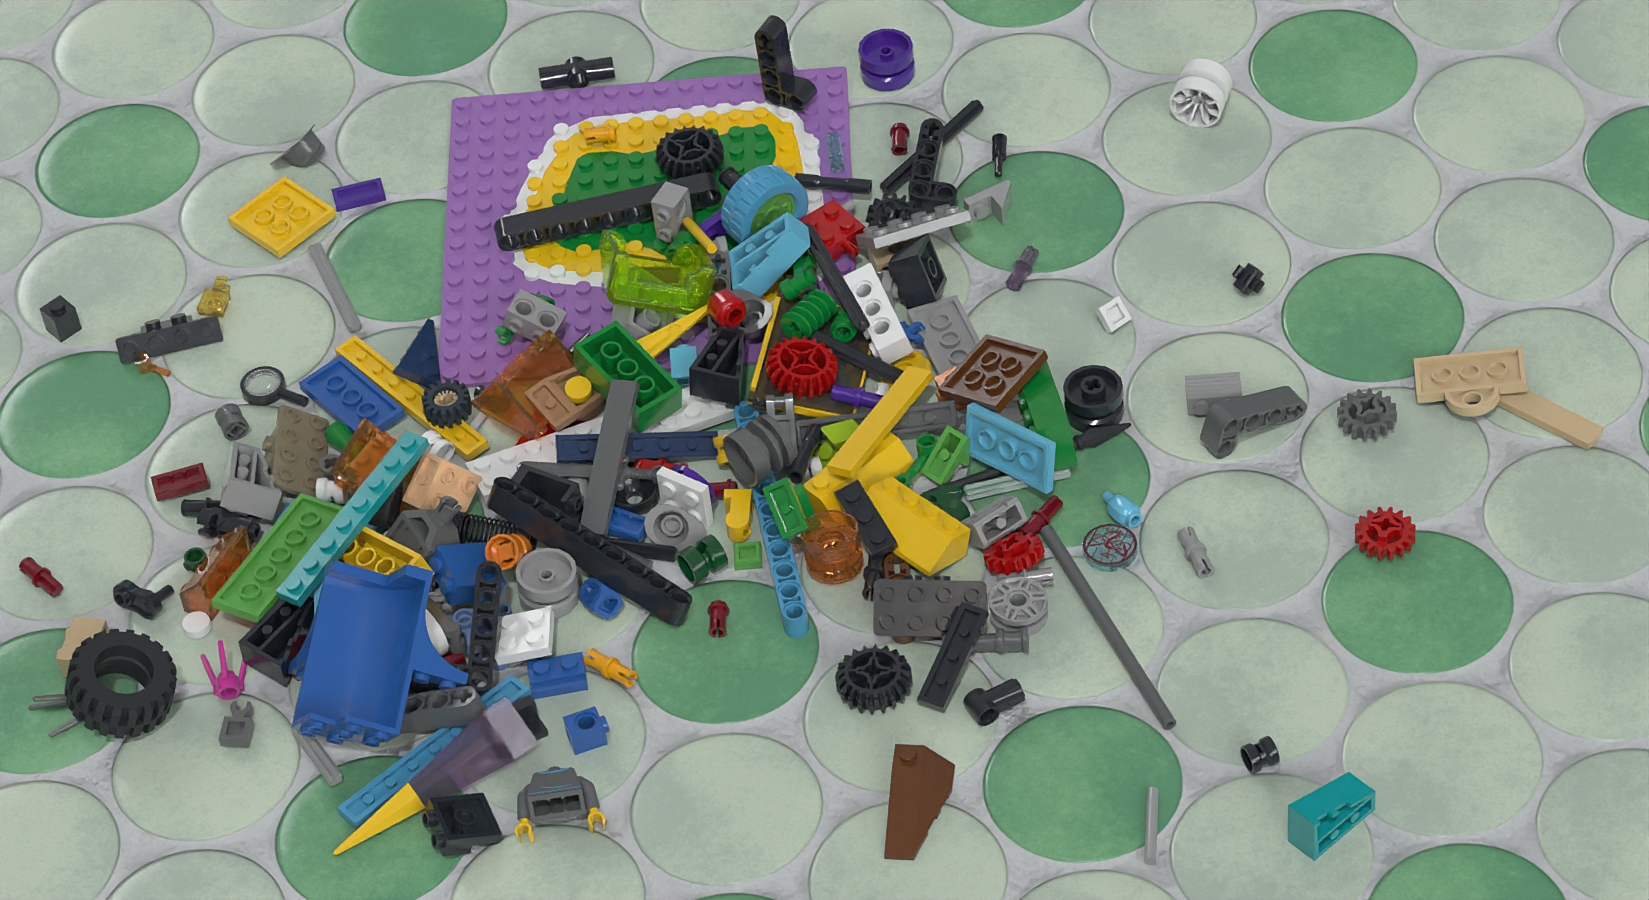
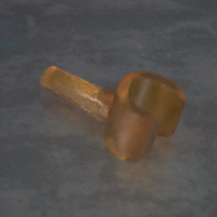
[134,353,171,377]

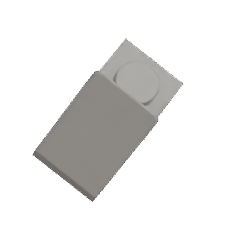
[963,180,1012,225]

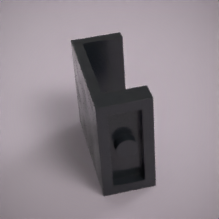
[511,464,584,523]

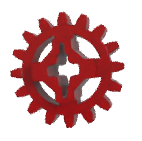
[1355,507,1416,561]
[983,532,1045,576]

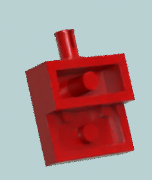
[799,199,865,260]

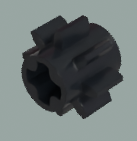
[1232,262,1265,296]

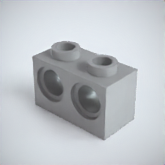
[651,182,693,243]
[502,289,567,349]

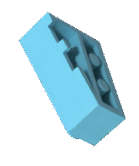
[729,212,810,297]

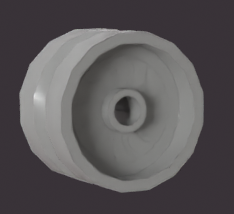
[515,548,579,619]

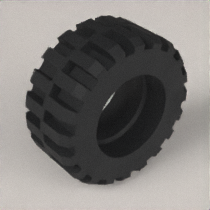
[64,629,177,739]

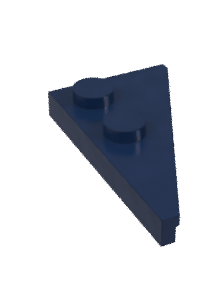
[393,318,441,389]

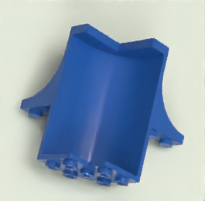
[288,560,468,747]

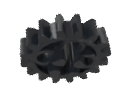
[865,193,921,228]

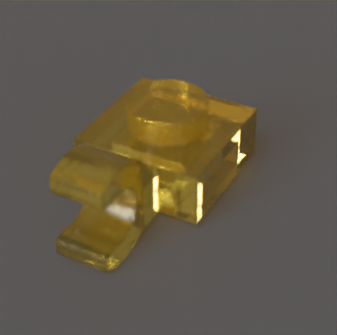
[197,276,231,318]

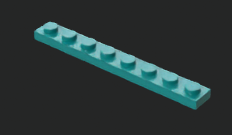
[276,430,430,607]

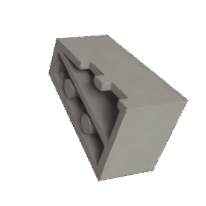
[220,441,282,521]

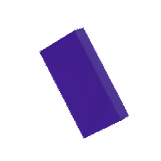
[331,178,386,212]

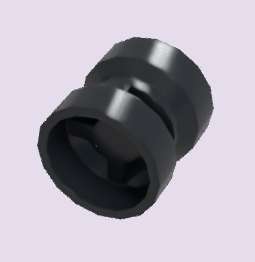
[1240,736,1280,774]

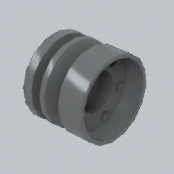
[723,414,794,487]

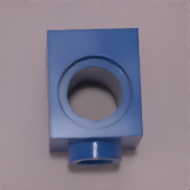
[563,706,610,755]

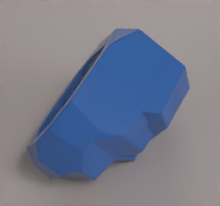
[579,578,623,619]

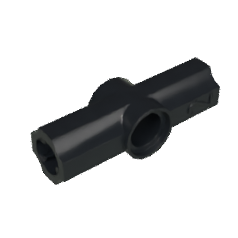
[538,56,615,89]

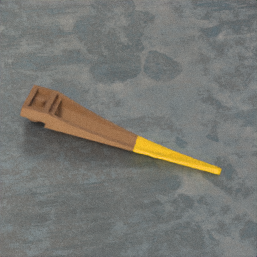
[524,304,708,432]

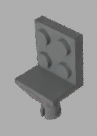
[385,496,461,564]

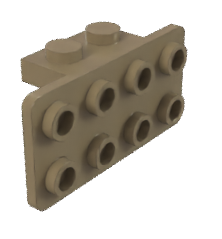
[262,405,329,498]

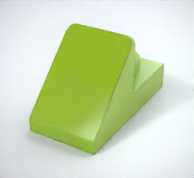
[812,419,859,469]

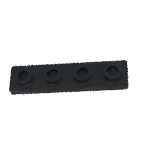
[115,313,223,364]

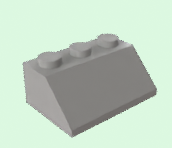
[611,267,677,352]

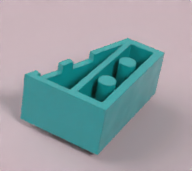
[1288,772,1376,861]

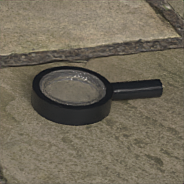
[240,366,309,407]

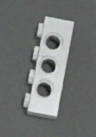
[843,263,914,364]

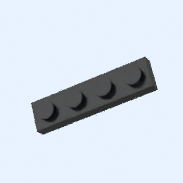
[917,602,989,713]

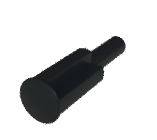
[992,133,1007,177]

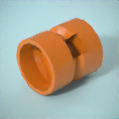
[485,533,532,570]

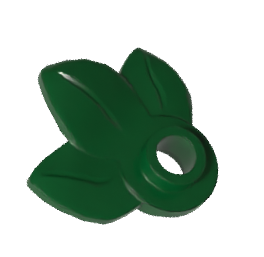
[920,485,971,521]

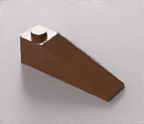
[884,744,955,861]

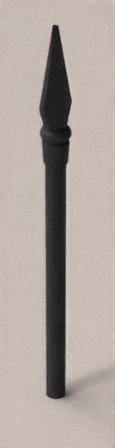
[928,423,1132,492]

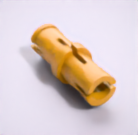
[584,648,638,688]

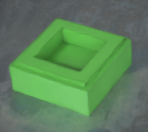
[733,541,763,571]

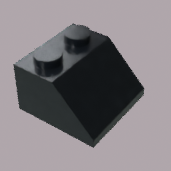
[888,234,947,309]

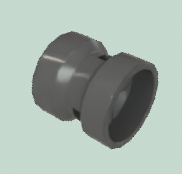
[215,403,249,441]

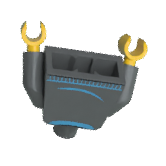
[514,766,605,843]

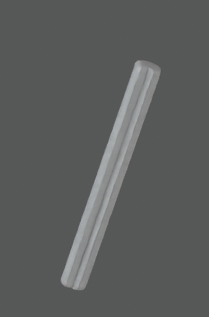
[308,243,362,333]

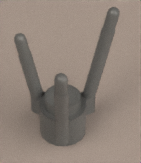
[28,694,84,737]

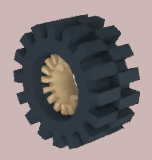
[421,379,472,429]

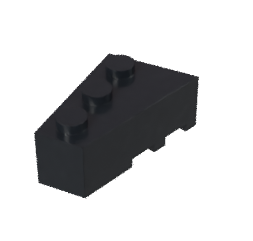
[689,325,745,406]
[238,596,314,687]

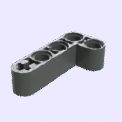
[1200,386,1307,459]
[400,686,488,734]

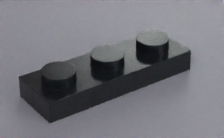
[834,480,898,560]

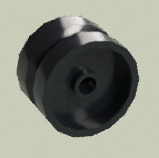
[1063,365,1124,433]

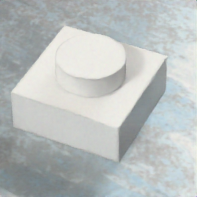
[1094,296,1132,333]

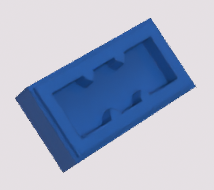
[608,506,647,542]

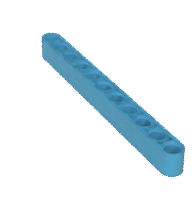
[734,401,809,638]

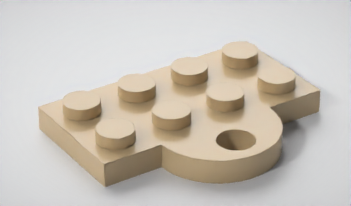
[1413,346,1528,416]

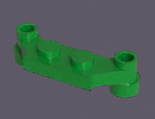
[780,250,819,301]

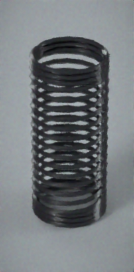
[452,511,537,551]

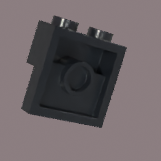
[422,792,502,856]

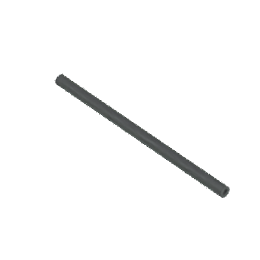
[1040,525,1177,730]

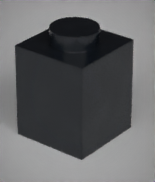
[40,295,82,343]

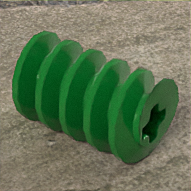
[780,289,838,339]

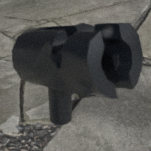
[197,507,263,545]

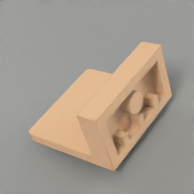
[402,451,482,526]

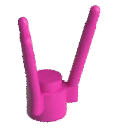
[200,640,247,700]

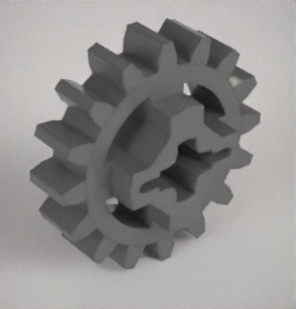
[1337,388,1397,441]

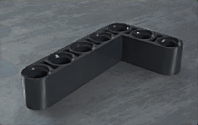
[410,561,502,697]

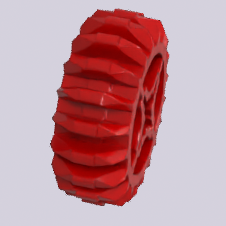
[765,335,838,400]

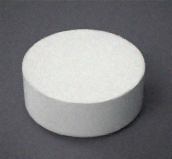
[182,611,211,639]

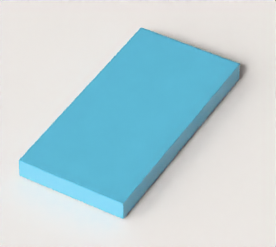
[965,402,1056,494]

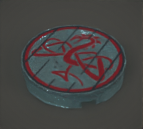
[1082,523,1138,572]

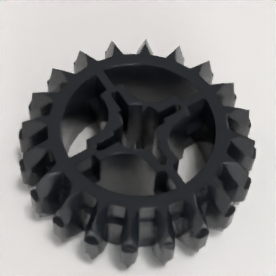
[656,125,724,180]
[835,643,913,715]

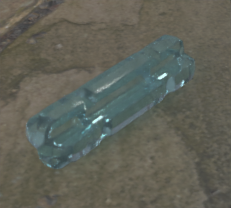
[826,131,845,173]

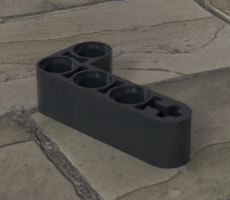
[754,15,817,112]
[908,118,957,214]

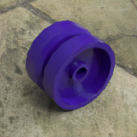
[858,29,915,91]

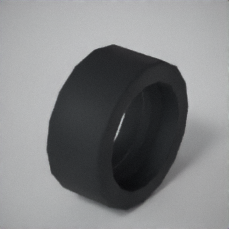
[368,481,403,529]

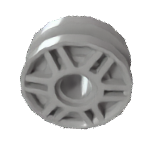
[988,576,1048,636]

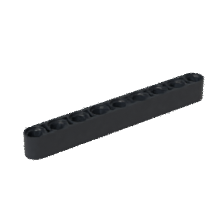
[494,172,722,251]
[487,477,693,626]

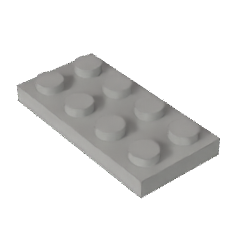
[856,204,971,249]
[907,295,980,375]

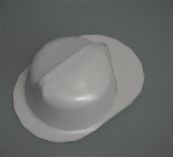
[644,504,707,553]

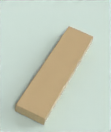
[1497,391,1604,451]

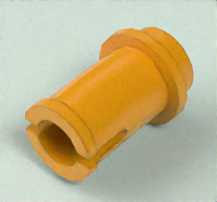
[584,124,617,145]

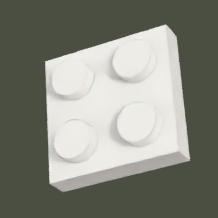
[656,466,714,529]
[495,606,554,665]

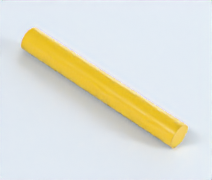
[682,217,717,254]

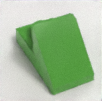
[921,425,970,485]

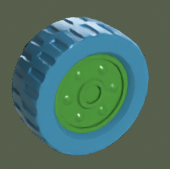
[718,165,809,244]

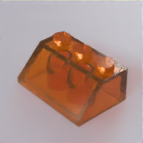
[179,525,252,621]

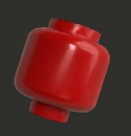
[707,289,747,328]

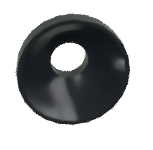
[614,478,658,512]

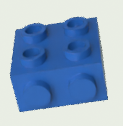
[428,542,507,605]

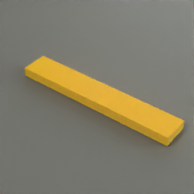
[827,366,933,478]

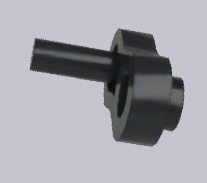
[113,579,174,619]

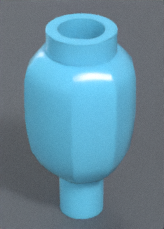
[1102,491,1142,528]

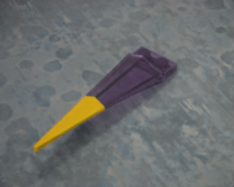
[333,696,538,855]

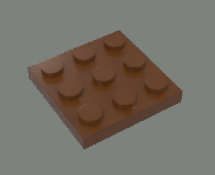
[938,334,1049,414]

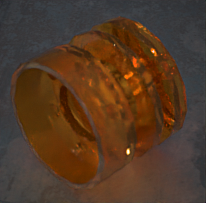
[801,510,864,585]

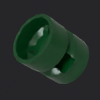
[676,534,728,584]

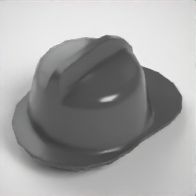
[270,124,325,167]
[732,289,773,338]

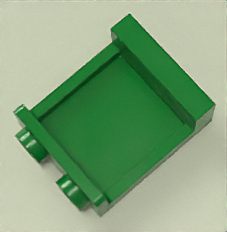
[762,477,823,545]

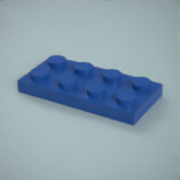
[299,355,406,443]

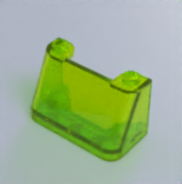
[599,230,717,315]

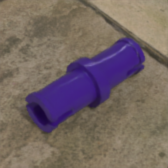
[831,383,883,409]

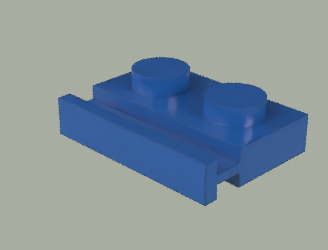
[526,652,588,700]

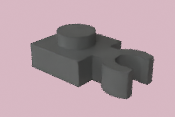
[219,701,254,747]

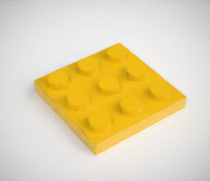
[228,176,336,258]

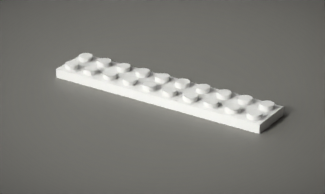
[465,387,735,504]

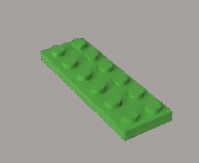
[211,493,343,623]

